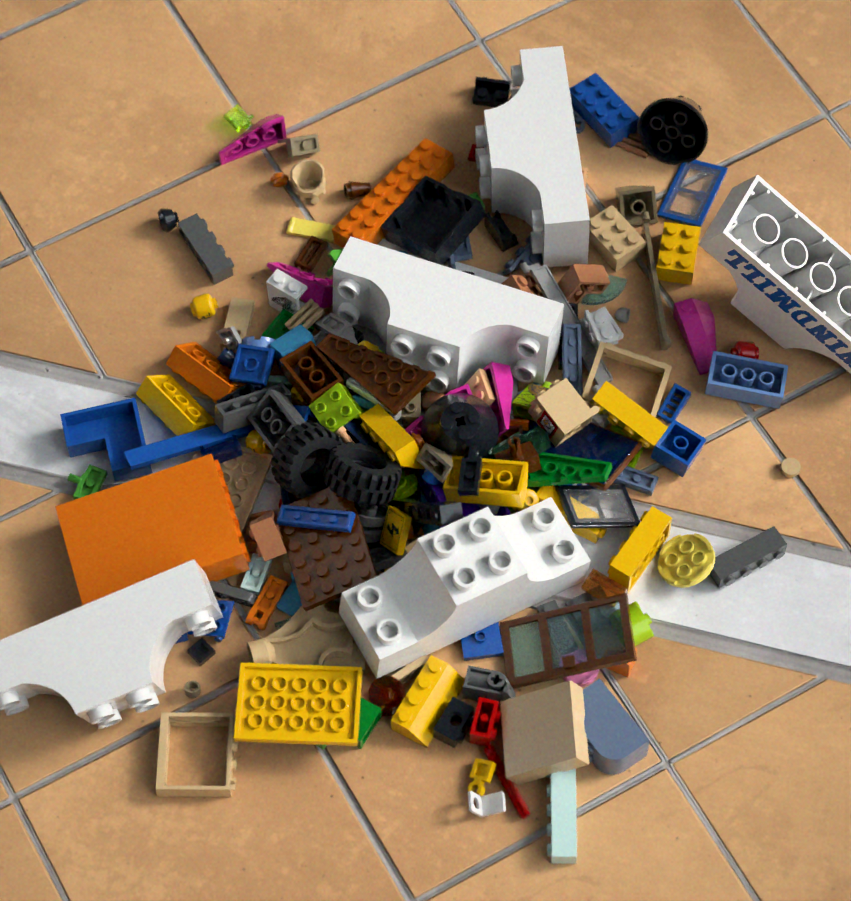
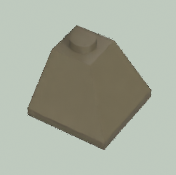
[615,186,658,226]

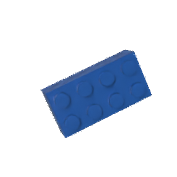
[569,73,640,148]

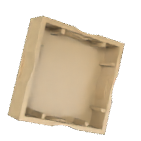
[500,680,589,785]

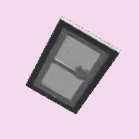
[555,485,640,528]

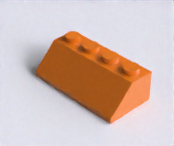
[166,341,247,404]

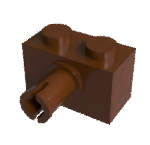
[494,437,541,474]

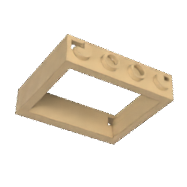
[581,342,672,418]
[156,712,238,797]

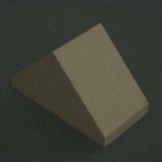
[416,443,453,483]

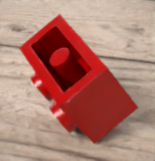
[470,697,501,747]

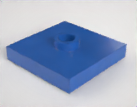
[229,344,275,386]
[461,622,504,661]

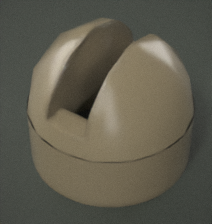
[184,681,201,698]

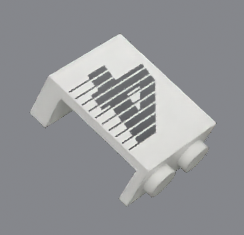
[266,269,308,314]

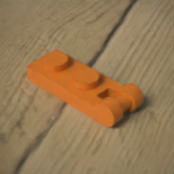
[245,575,289,631]

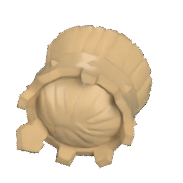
[289,159,327,205]

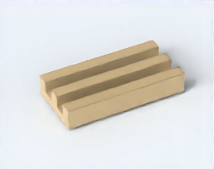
[285,299,325,330]

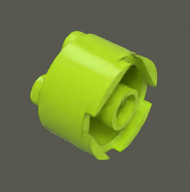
[610,601,654,647]

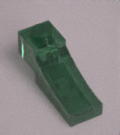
[488,426,551,459]

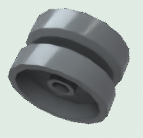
[354,501,388,543]

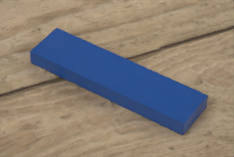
[277,505,356,533]

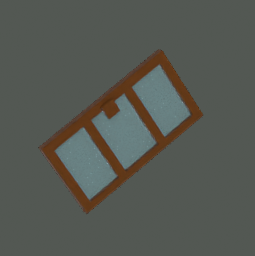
[500,593,637,689]

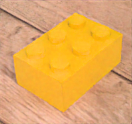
[656,222,701,285]

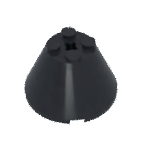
[638,96,708,165]
[421,393,499,459]

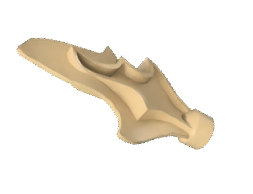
[247,604,365,671]

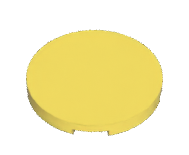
[657,533,715,588]

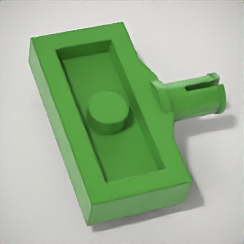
[68,464,108,500]

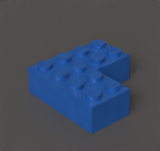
[60,398,152,482]

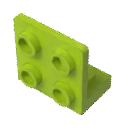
[309,383,364,433]

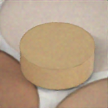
[781,458,801,478]

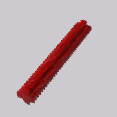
[483,744,531,820]

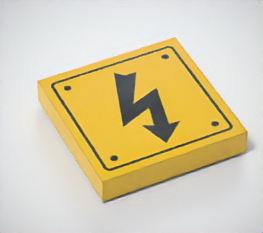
[380,506,412,555]

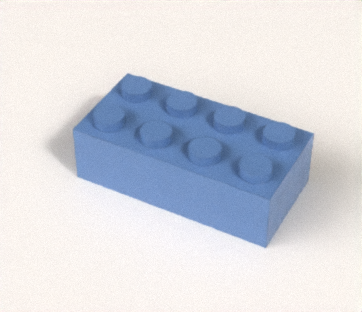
[705,351,788,409]

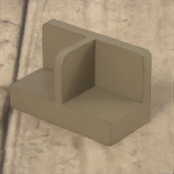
[277,134,320,157]

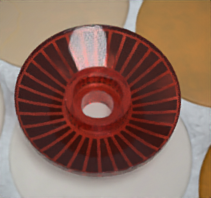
[369,675,405,716]

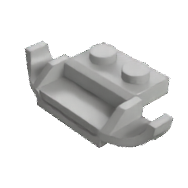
[313,312,358,355]

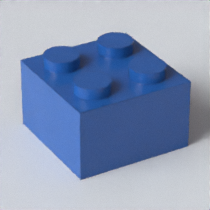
[650,420,707,477]

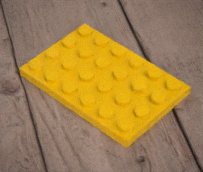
[234,663,363,746]

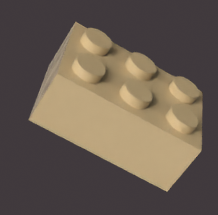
[589,205,646,272]

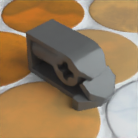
[462,665,516,706]

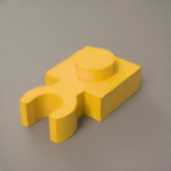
[468,758,496,796]

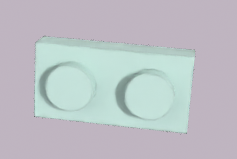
[240,553,272,595]

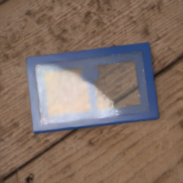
[657,160,728,227]

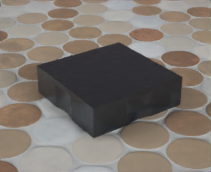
[380,176,486,265]

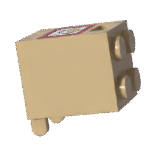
[528,378,599,447]

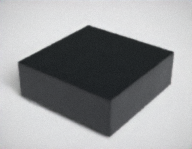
[187,638,216,666]

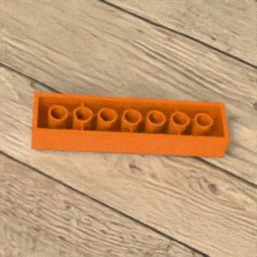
[332,138,455,248]

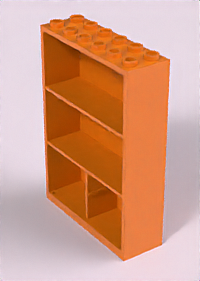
[55,453,251,606]

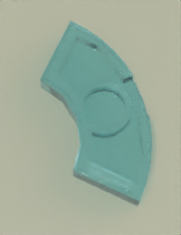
[582,275,627,305]

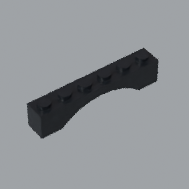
[387,496,463,526]

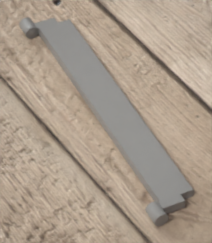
[520,262,614,394]

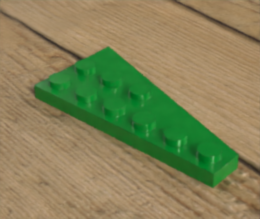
[499,448,612,488]

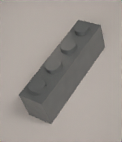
[178,213,234,285]
[215,383,292,433]
[710,526,787,588]

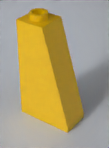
[536,486,607,544]

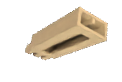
[220,297,255,354]

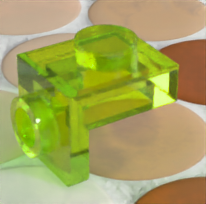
[223,104,254,132]

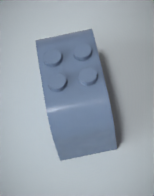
[583,678,650,775]

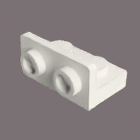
[582,310,619,349]

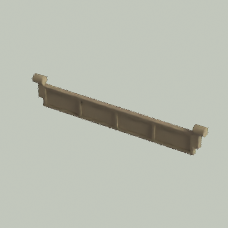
[642,211,671,350]

